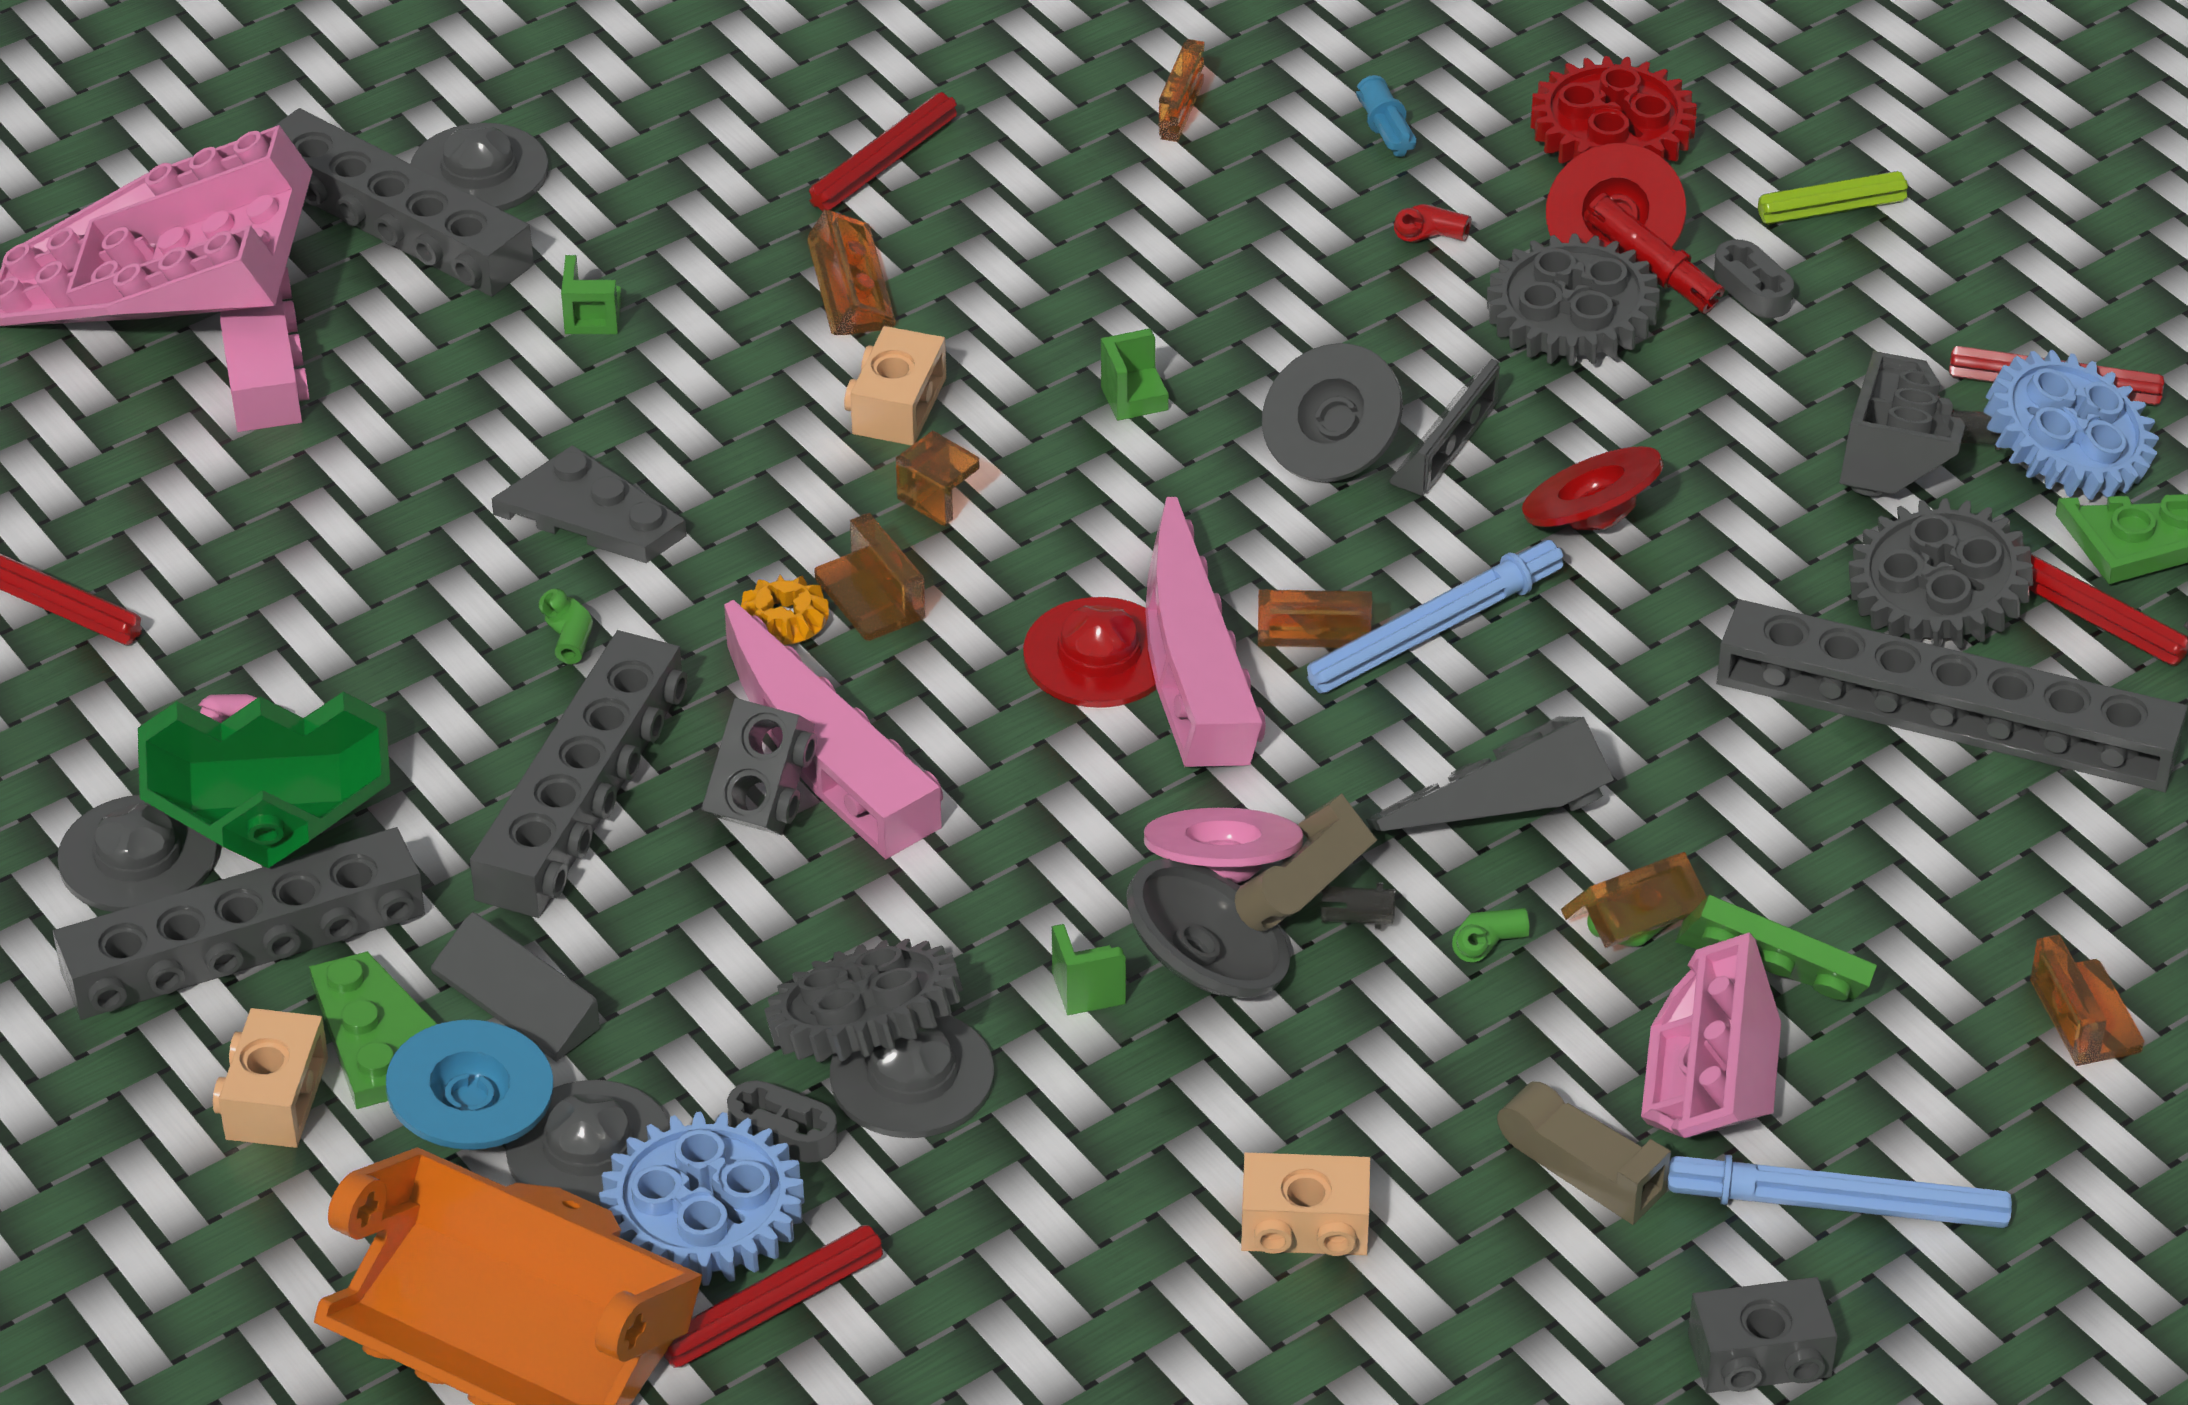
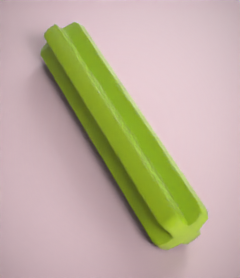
[1758,171,1908,225]

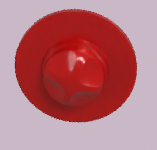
[1546,143,1687,262]
[1522,446,1664,530]
[1023,597,1157,708]

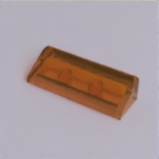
[807,210,896,335]

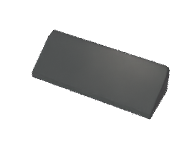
[1390,359,1500,496]
[431,912,600,1062]

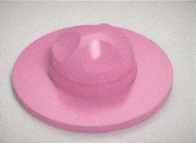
[1144,808,1303,884]

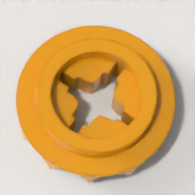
[741,574,829,645]

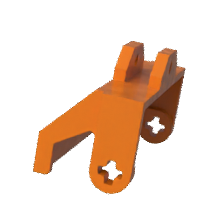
[314,1147,702,1405]

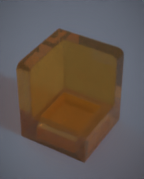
[896,430,980,526]

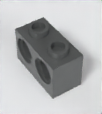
[701,698,817,836]

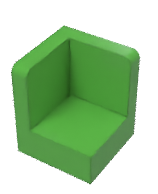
[561,255,622,334]
[1101,329,1169,421]
[1051,924,1126,1016]

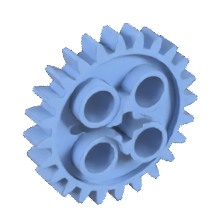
[1984,350,2159,500]
[599,1112,804,1286]

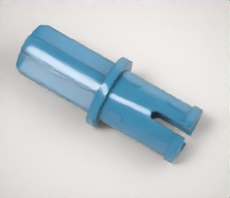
[1356,75,1416,157]

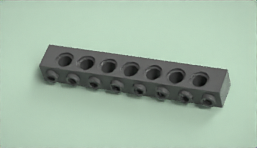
[1716,599,2188,793]

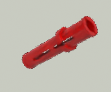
[1583,193,1725,314]

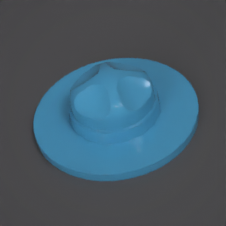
[386,1020,553,1150]

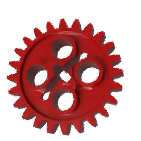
[1530,56,1697,164]

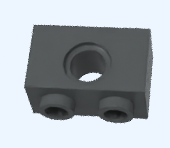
[1688,1277,1837,1394]

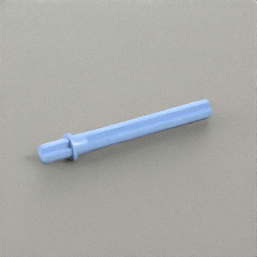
[1307,540,1564,693]
[1667,1155,2012,1228]

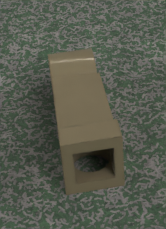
[1235,793,1377,931]
[1497,1081,1671,1225]

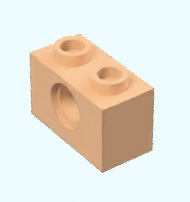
[844,326,946,446]
[213,1008,328,1148]
[1241,1152,1370,1256]

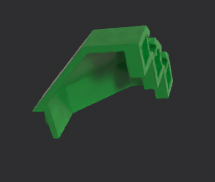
[138,691,390,868]

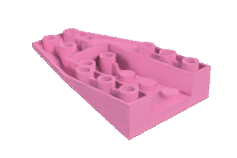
[0,125,313,327]

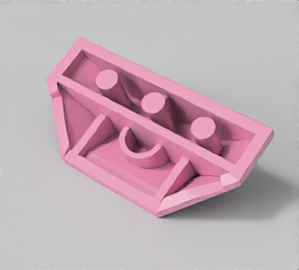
[1641,932,1781,1138]

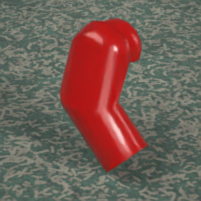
[1394,204,1472,243]

